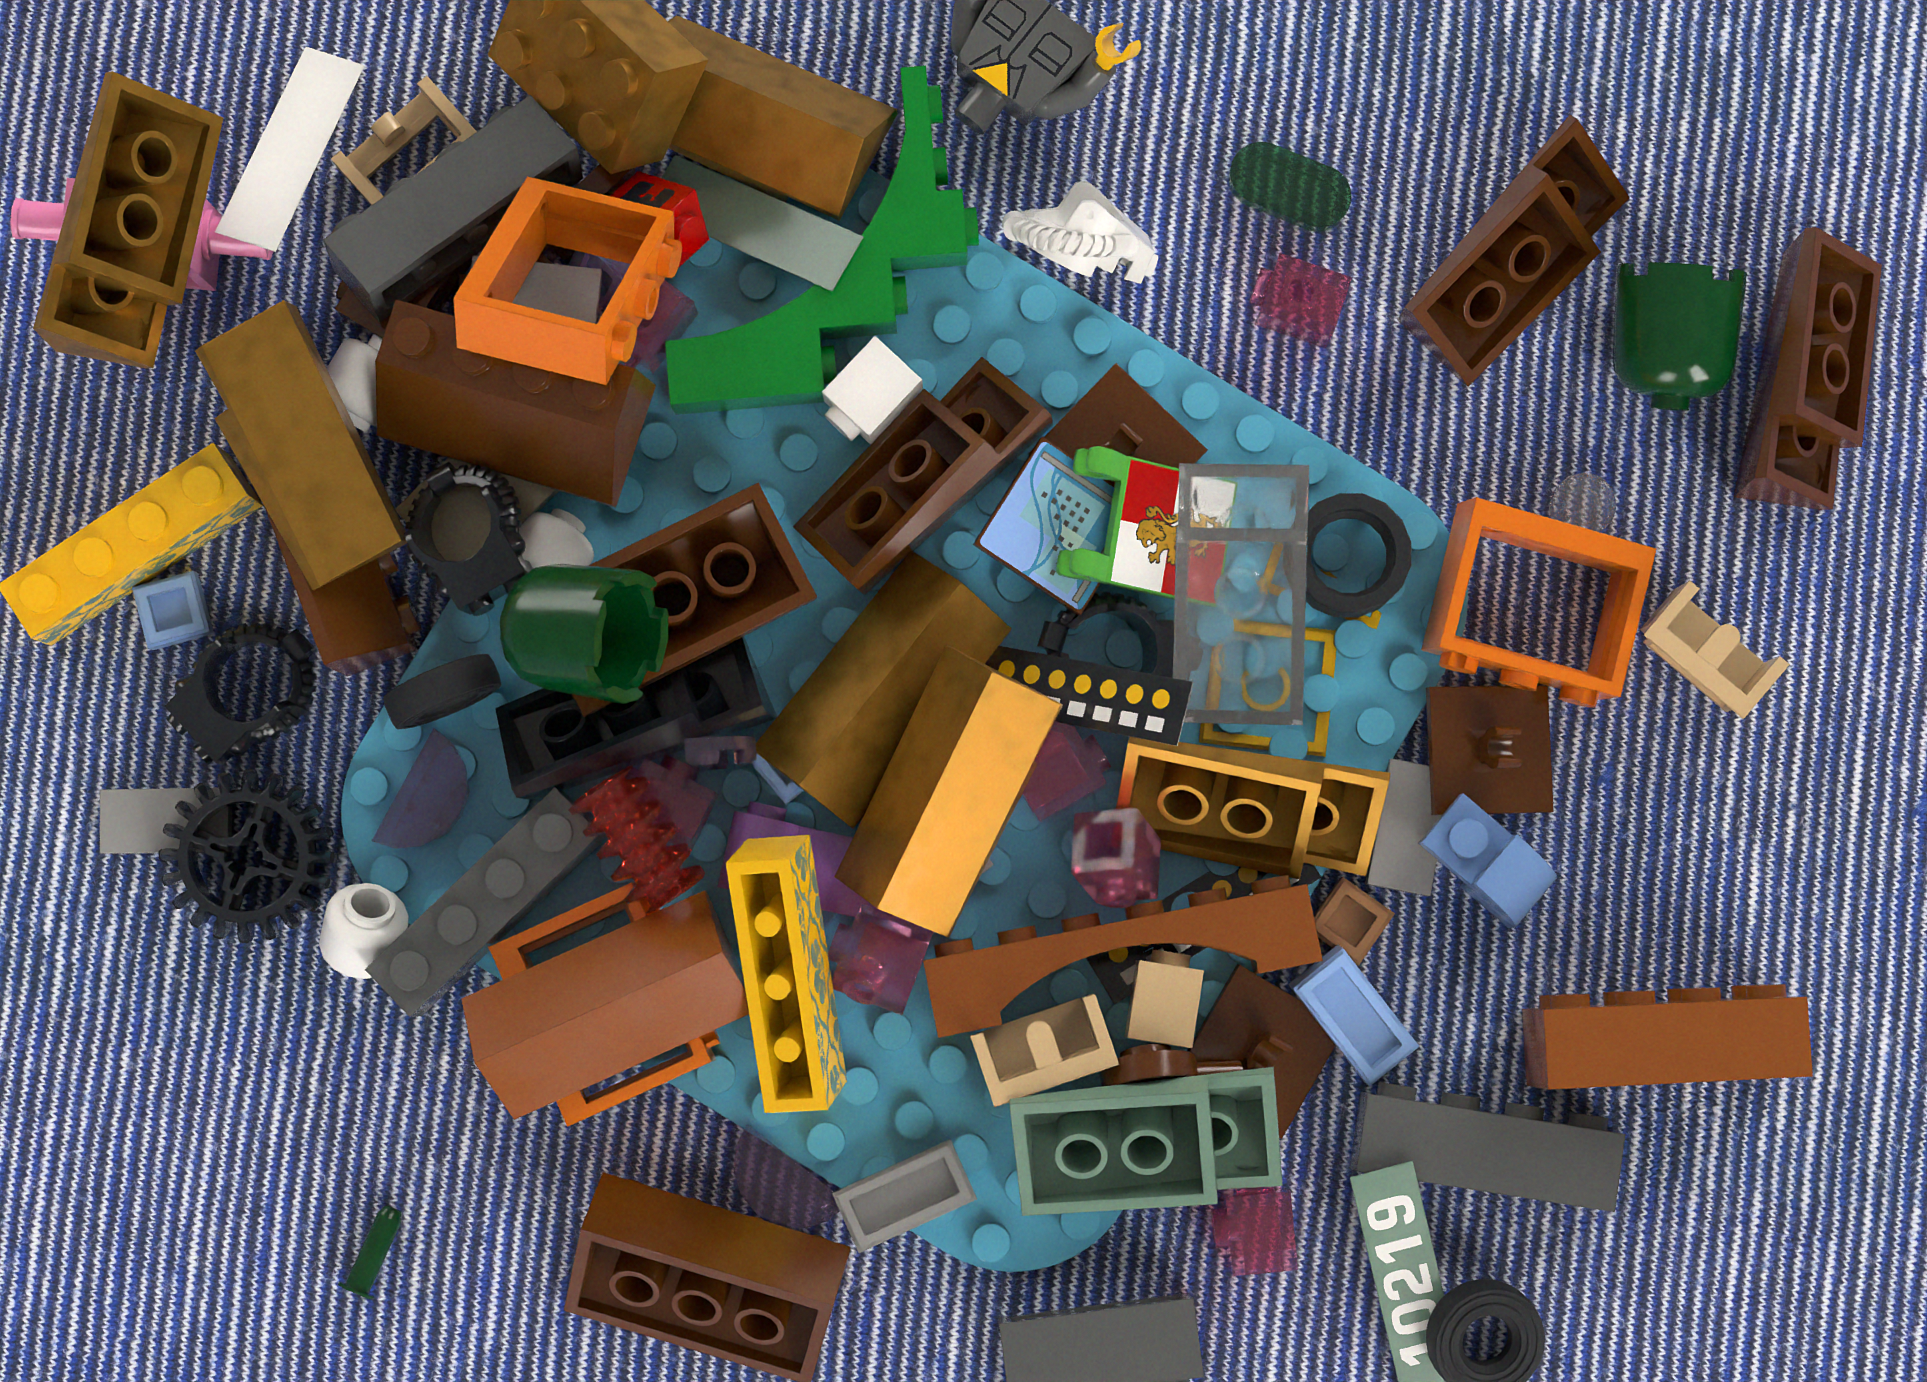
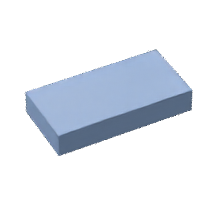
[1288,945,1419,1087]

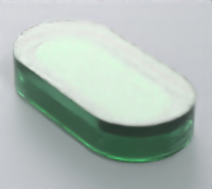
[1228,142,1352,232]

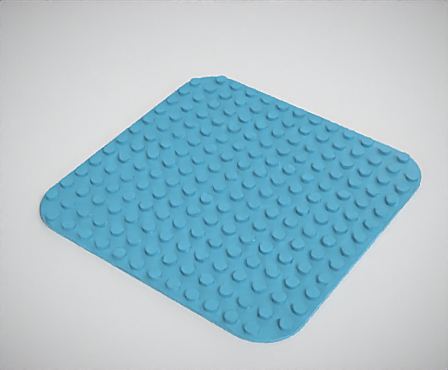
[341,168,1468,1272]

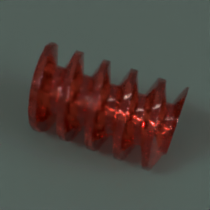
[568,765,705,913]

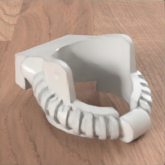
[1002,181,1158,284]

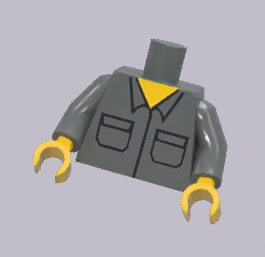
[950,0,1141,135]

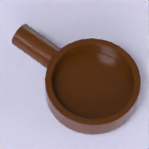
[1099,1044,1243,1087]

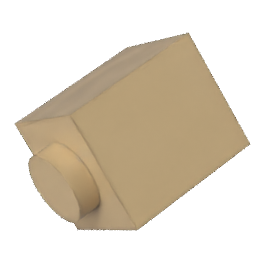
[1124,949,1204,1048]

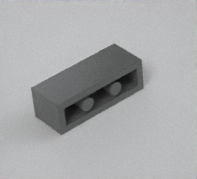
[998,1293,1204,1382]

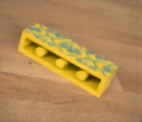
[0,443,263,646]
[726,835,847,1113]

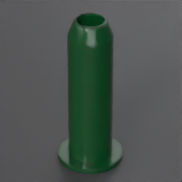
[337,1205,402,1300]

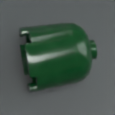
[1612,262,1747,411]
[500,564,668,704]

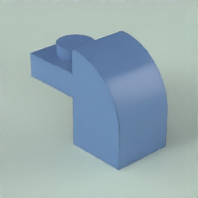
[1418,793,1557,928]

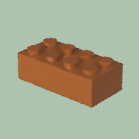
[1522,984,1813,1090]

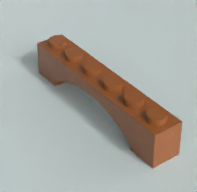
[923,875,1323,1038]

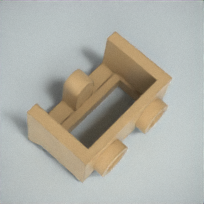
[331,75,477,206]
[1640,581,1790,719]
[970,993,1119,1107]

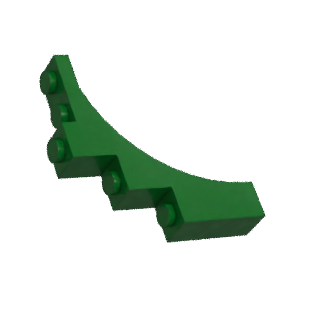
[665,66,979,415]

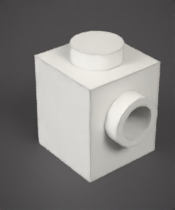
[822,336,923,445]

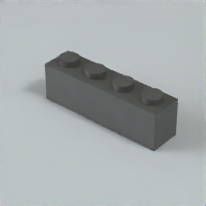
[323,95,583,323]
[365,787,607,1017]
[1349,1082,1626,1212]

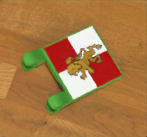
[1056,446,1235,608]

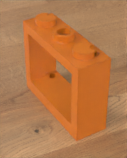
[453,176,682,385]
[1421,497,1657,708]
[488,882,720,1127]

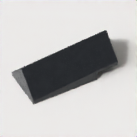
[495,636,777,800]

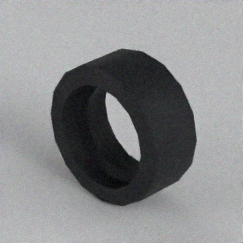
[1287,493,1411,618]

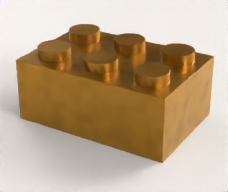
[487,0,709,174]

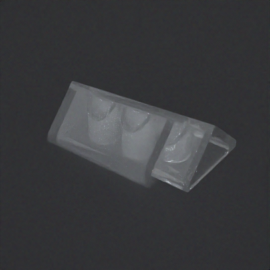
[1173,463,1310,725]

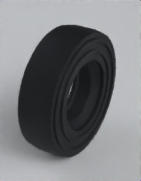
[383,654,502,729]
[1426,1279,1545,1382]

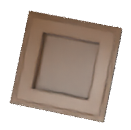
[1314,877,1395,966]

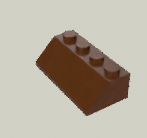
[375,299,656,508]
[265,508,422,677]
[564,1172,851,1382]

